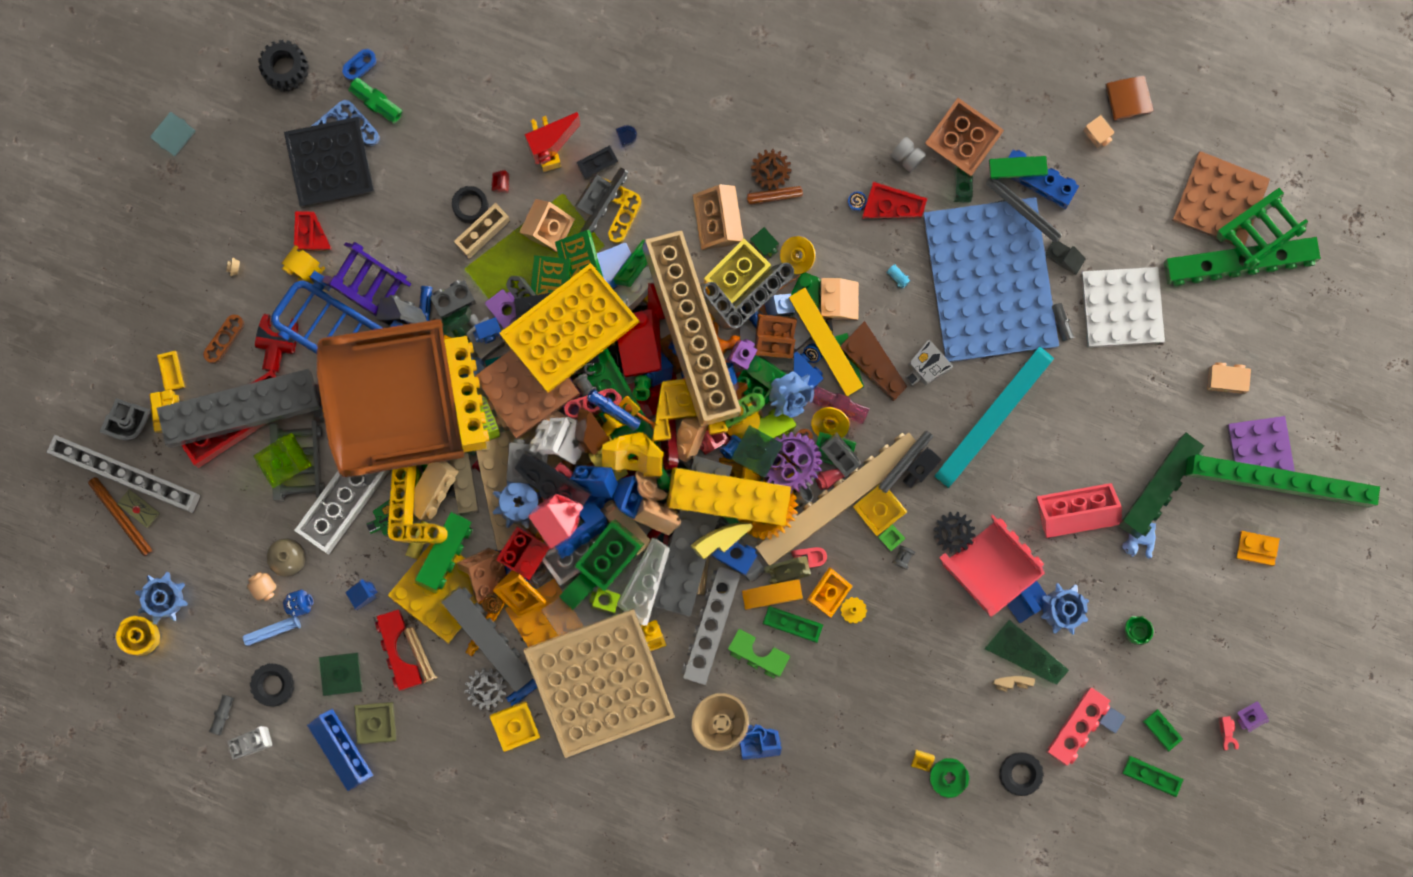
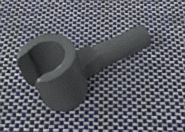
[572,363,595,376]

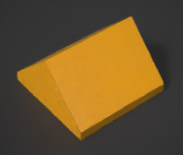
[807,567,852,618]
[493,570,546,616]

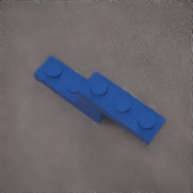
[554,477,623,559]

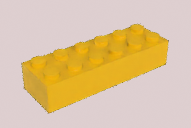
[667,468,791,526]

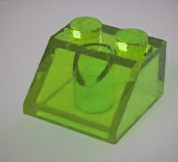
[253,433,312,488]

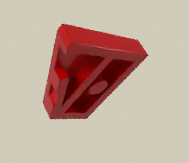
[294,211,331,251]

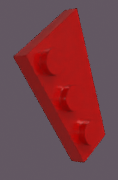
[862,182,928,219]

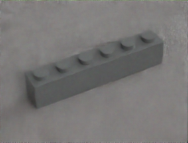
[441,586,534,692]

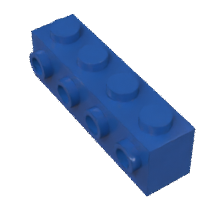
[1008,149,1079,209]
[307,709,373,792]

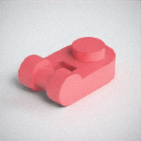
[791,547,827,568]

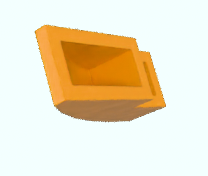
[742,579,803,610]

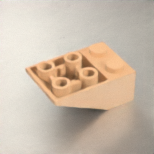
[633,498,681,535]

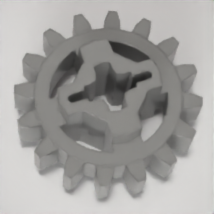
[465,668,507,710]

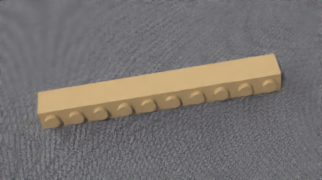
[755,433,923,566]

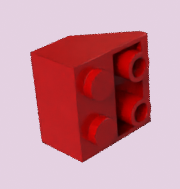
[496,526,550,580]

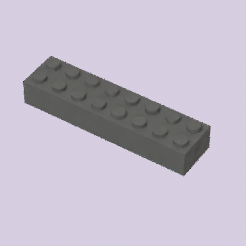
[157,369,321,448]
[653,455,732,617]

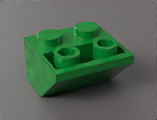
[737,355,787,405]

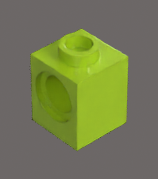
[589,587,620,615]

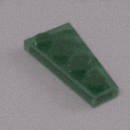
[984,619,1069,685]

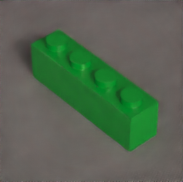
[415,512,473,594]

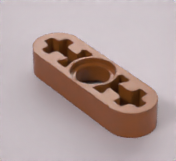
[203,314,244,364]

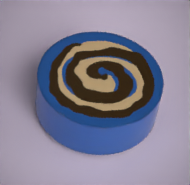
[848,191,867,211]
[803,343,823,363]

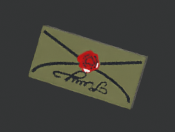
[117,489,160,528]

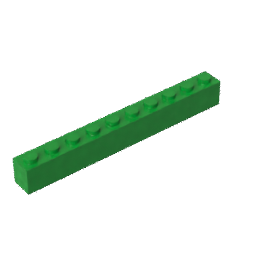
[1186,455,1380,507]

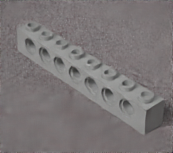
[46,435,200,513]

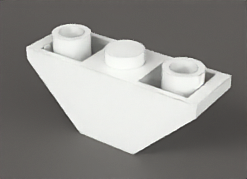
[227,727,273,760]

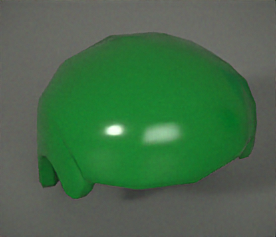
[1124,616,1154,645]

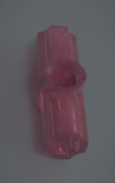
[812,386,870,424]

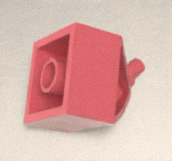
[528,494,582,549]

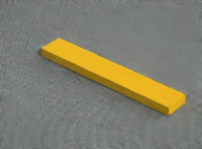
[788,288,863,396]

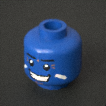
[283,590,314,617]

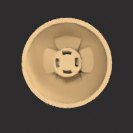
[692,693,749,751]

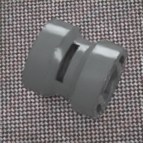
[793,485,813,509]

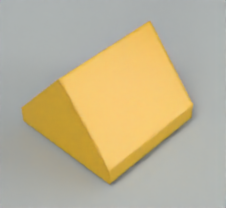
[911,749,935,772]

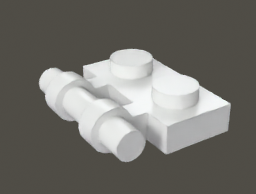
[529,418,570,455]

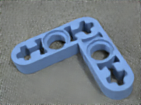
[312,100,379,146]

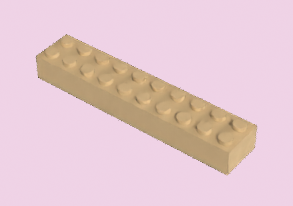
[642,230,741,427]

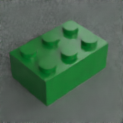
[575,519,645,591]

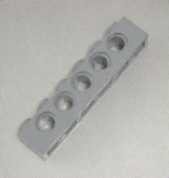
[681,567,741,685]

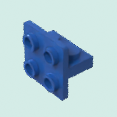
[1007,581,1047,623]

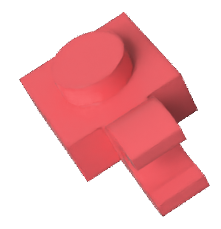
[1219,716,1239,751]

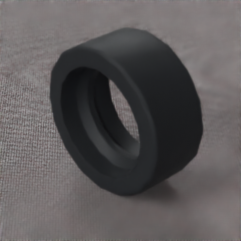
[452,186,488,224]

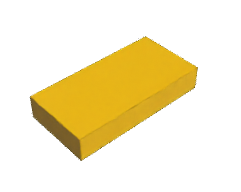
[157,351,185,391]

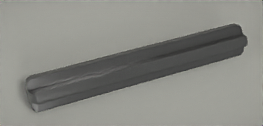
[878,430,933,493]

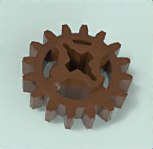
[751,149,792,190]

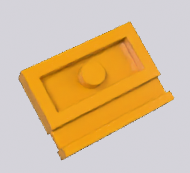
[1235,531,1280,566]

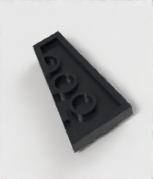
[515,451,592,507]

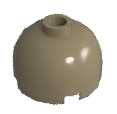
[266,538,306,577]

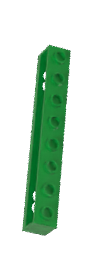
[1163,237,1321,286]

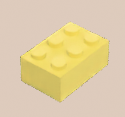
[704,239,771,304]

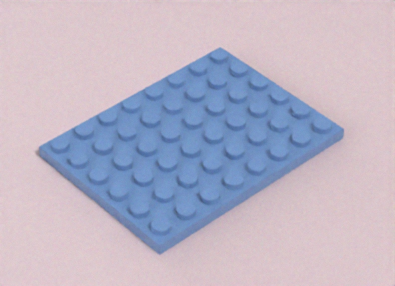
[923,197,1059,362]

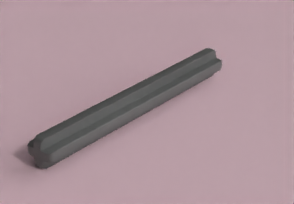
[986,178,1062,243]

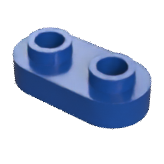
[342,49,376,81]

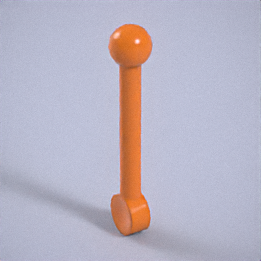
[625,404,655,429]

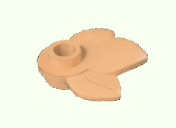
[635,471,667,500]

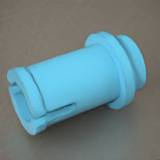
[886,264,911,289]

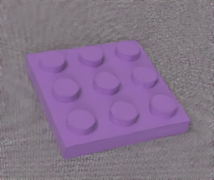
[1227,416,1295,472]

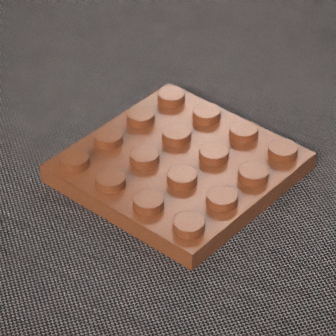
[1172,151,1270,246]
[474,350,580,439]

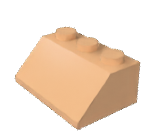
[693,185,743,250]

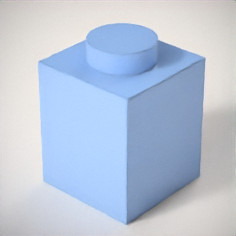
[765,294,794,317]

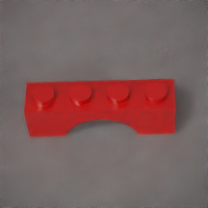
[375,609,423,691]

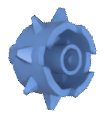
[769,371,814,418]
[492,481,542,529]
[135,572,188,625]
[1041,583,1089,635]

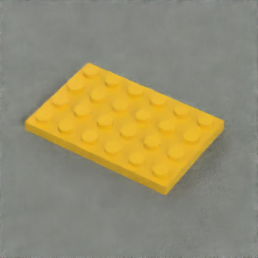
[499,263,639,393]

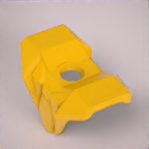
[602,432,663,477]

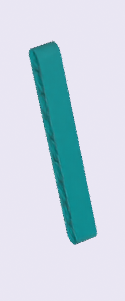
[934,346,1054,488]

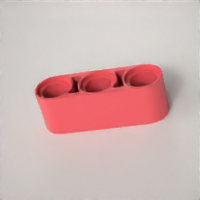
[564,389,622,420]

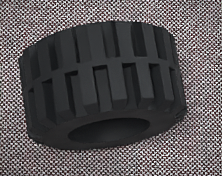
[258,40,309,92]

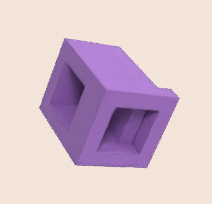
[727,339,757,370]
[1237,701,1270,732]

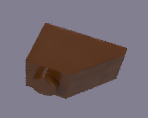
[574,408,610,456]

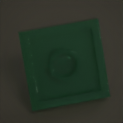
[441,306,472,340]
[730,425,783,478]
[319,653,363,696]

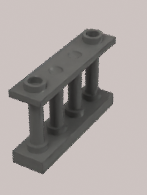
[269,420,325,502]

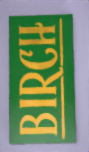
[555,230,603,279]
[531,255,571,295]

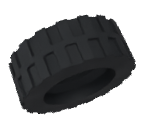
[250,663,295,707]
[999,753,1044,796]

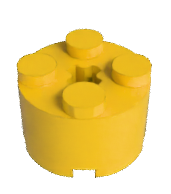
[281,245,325,284]
[116,616,160,656]

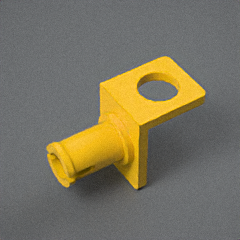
[602,396,640,437]

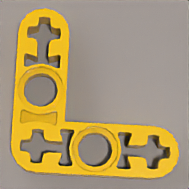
[602,177,642,245]

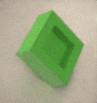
[878,524,906,552]

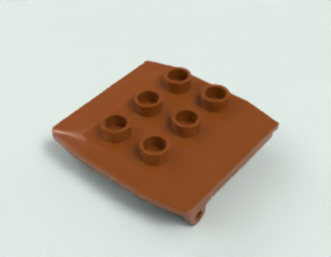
[317,319,464,477]

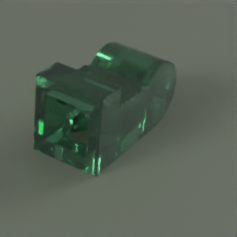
[954,166,973,202]

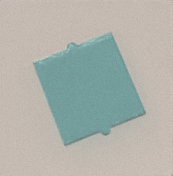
[150,112,195,156]

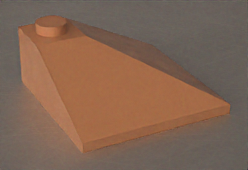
[925,98,1004,176]

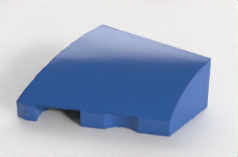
[739,724,781,760]

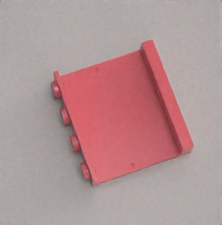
[939,515,1045,617]

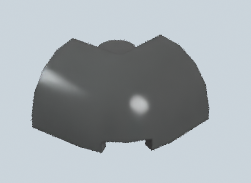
[100,398,151,441]

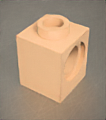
[1083,115,1115,148]

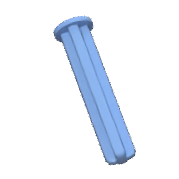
[243,616,301,646]

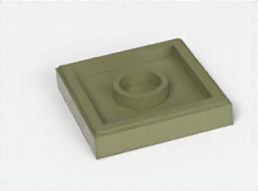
[354,702,396,745]

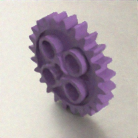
[760,432,823,494]

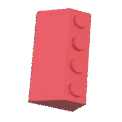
[1037,483,1122,538]

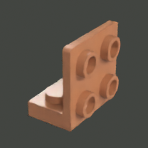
[457,548,506,602]

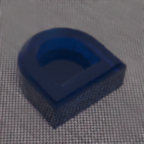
[616,125,637,148]

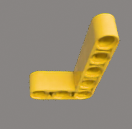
[388,466,447,544]

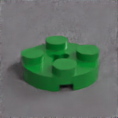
[930,758,969,798]

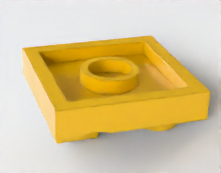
[853,485,907,536]
[490,701,540,752]

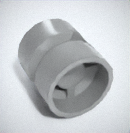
[890,137,926,173]

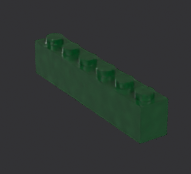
[1118,432,1205,539]

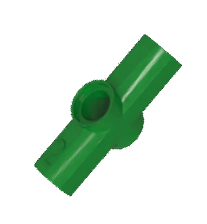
[348,77,403,124]

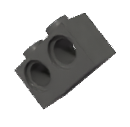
[430,280,476,321]
[821,432,861,477]

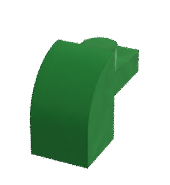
[559,573,598,610]

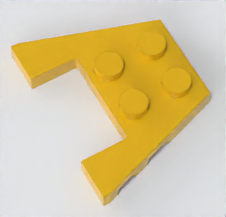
[652,379,728,442]

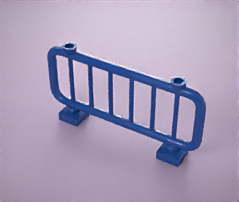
[271,270,402,354]

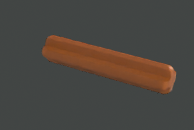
[747,186,803,204]

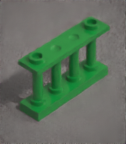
[1217,187,1308,271]

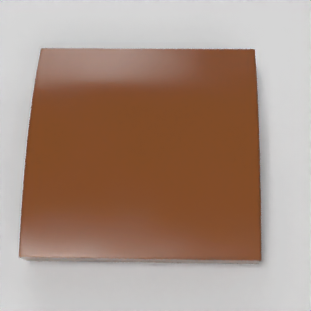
[1105,76,1154,120]
[755,314,797,359]

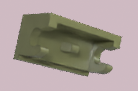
[764,557,811,584]

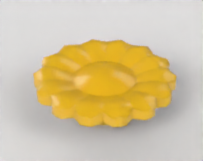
[840,597,867,624]

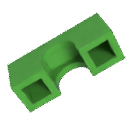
[728,629,790,679]

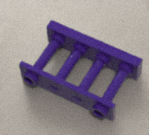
[322,242,411,317]

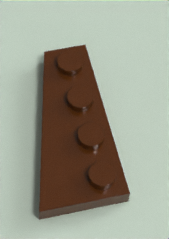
[840,321,908,401]

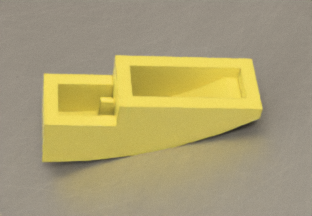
[690,522,753,559]

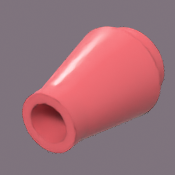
[815,468,845,490]

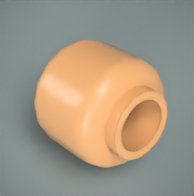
[247,571,276,601]

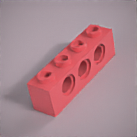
[1046,687,1111,765]

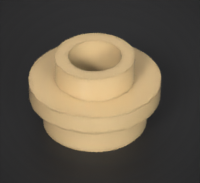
[226,257,240,276]

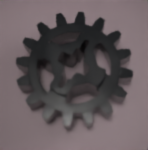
[933,512,976,554]

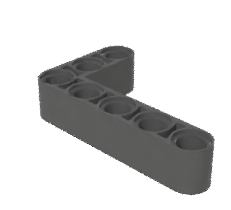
[700,263,794,330]

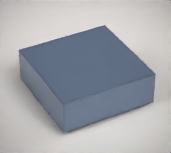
[1099,707,1126,733]

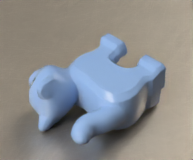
[1122,523,1156,559]

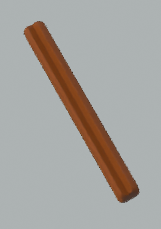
[88,477,152,556]

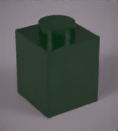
[750,227,779,259]

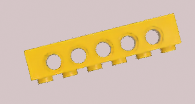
[444,336,489,452]

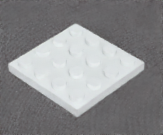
[1081,267,1165,348]

